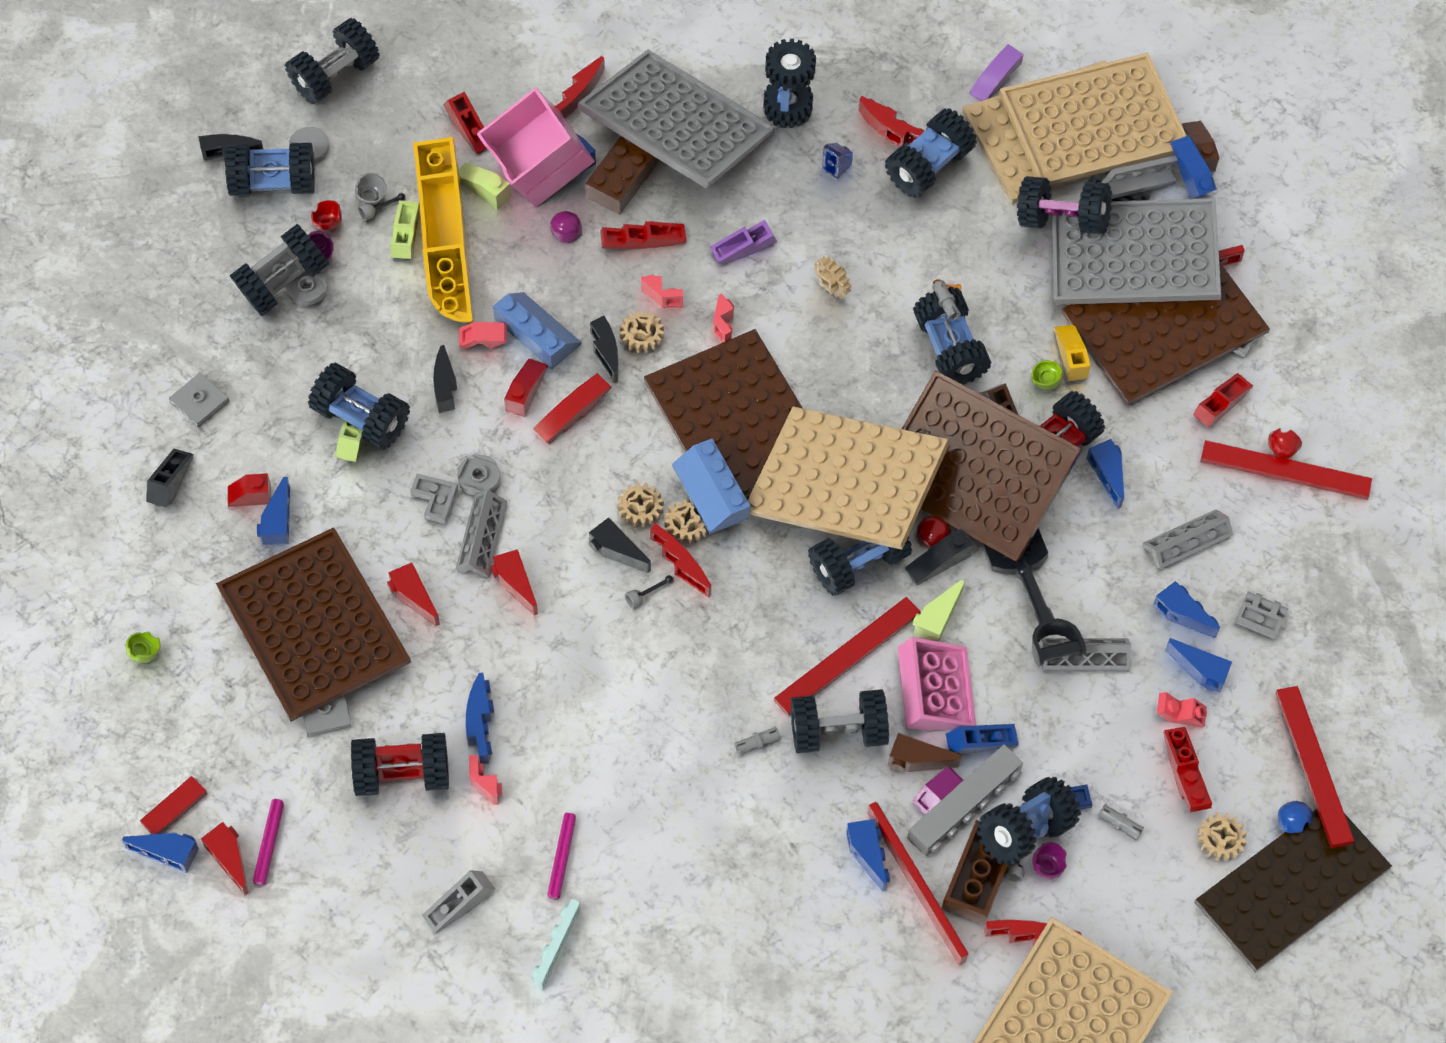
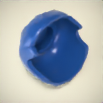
[1278,801,1313,833]

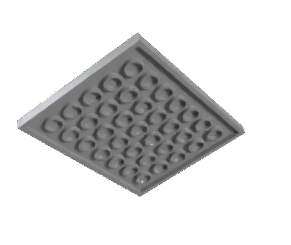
[577,49,775,189]
[1052,198,1221,305]

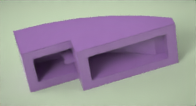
[969,44,1024,101]
[710,220,777,264]

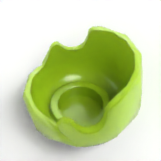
[1031,360,1063,391]
[125,631,161,664]

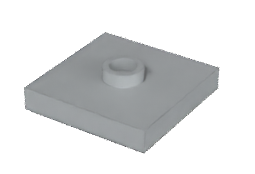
[169,372,229,427]
[303,696,351,737]

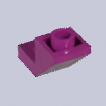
[912,766,963,815]

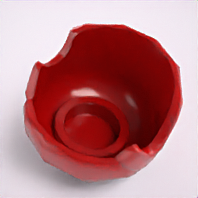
[311,200,342,231]
[1268,428,1302,458]
[917,516,950,547]

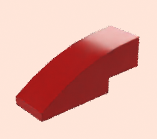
[1193,373,1253,428]

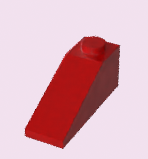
[443,91,487,154]
[504,358,548,417]
[490,549,538,615]
[387,562,440,626]
[201,822,249,895]

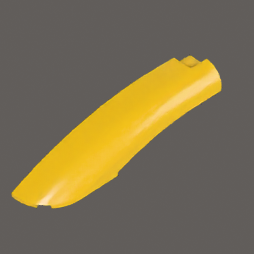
[413,137,473,323]

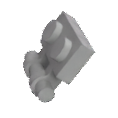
[1234,591,1289,640]

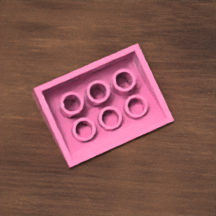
[898,637,976,731]

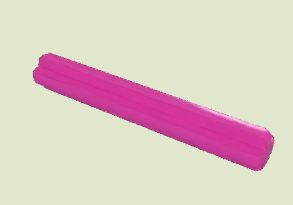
[253,799,284,885]
[547,812,576,899]

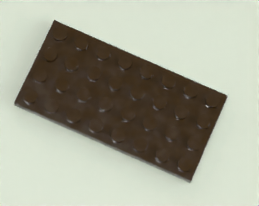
[1194,808,1392,973]

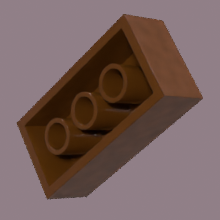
[585,136,660,215]
[942,820,1008,926]

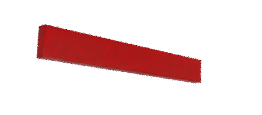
[1200,440,1372,500]
[774,597,921,716]
[1275,686,1354,848]
[867,801,969,966]

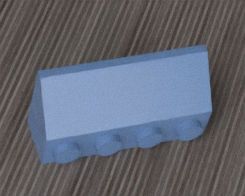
[493,292,581,369]
[672,439,751,534]

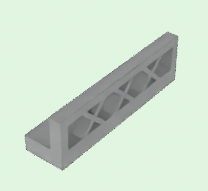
[1101,155,1178,199]
[456,489,507,577]
[1143,509,1233,569]
[1041,638,1131,670]

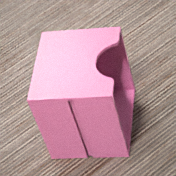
[477,87,595,207]

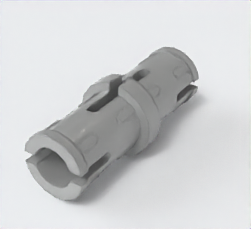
[932,280,961,321]
[734,726,781,756]
[1098,804,1144,840]

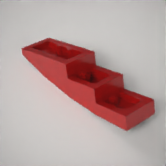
[555,56,605,119]
[600,221,687,249]
[533,373,612,444]
[650,523,712,598]
[984,920,1081,946]

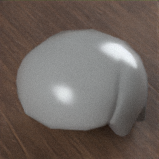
[355,173,386,206]

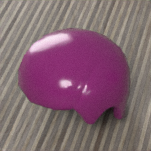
[550,211,582,242]
[308,230,334,261]
[1032,842,1067,880]

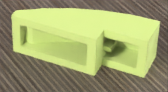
[390,201,420,259]

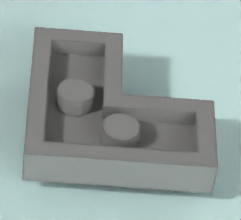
[410,474,458,524]

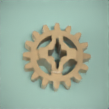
[814,256,852,298]
[620,310,664,353]
[617,482,664,528]
[664,498,707,544]
[1197,812,1247,862]

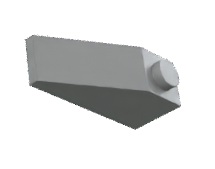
[422,870,495,933]

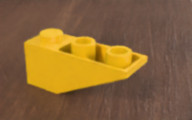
[1054,325,1091,381]

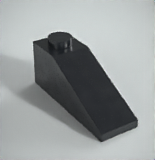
[146,448,193,507]
[589,517,651,573]
[905,528,973,586]

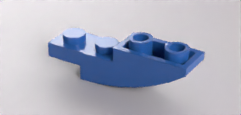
[466,672,494,764]

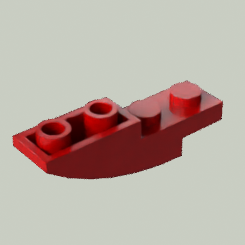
[859,96,924,147]
[1164,726,1212,812]

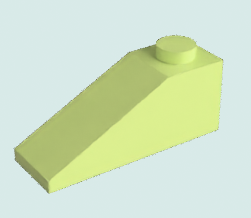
[459,162,511,210]
[335,420,363,462]
[912,580,965,642]

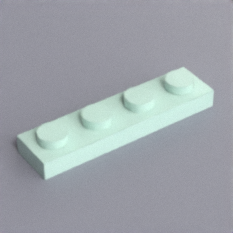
[531,899,581,991]

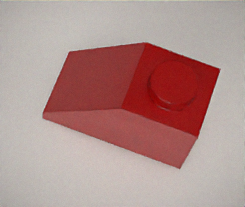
[228,473,271,507]

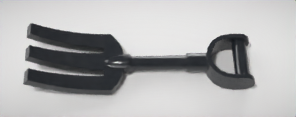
[981,527,1086,667]

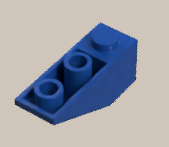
[1153,581,1220,638]
[846,819,890,891]

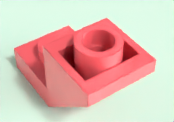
[641,275,683,308]
[713,294,734,343]
[459,322,507,349]
[1157,692,1207,727]
[469,755,502,805]

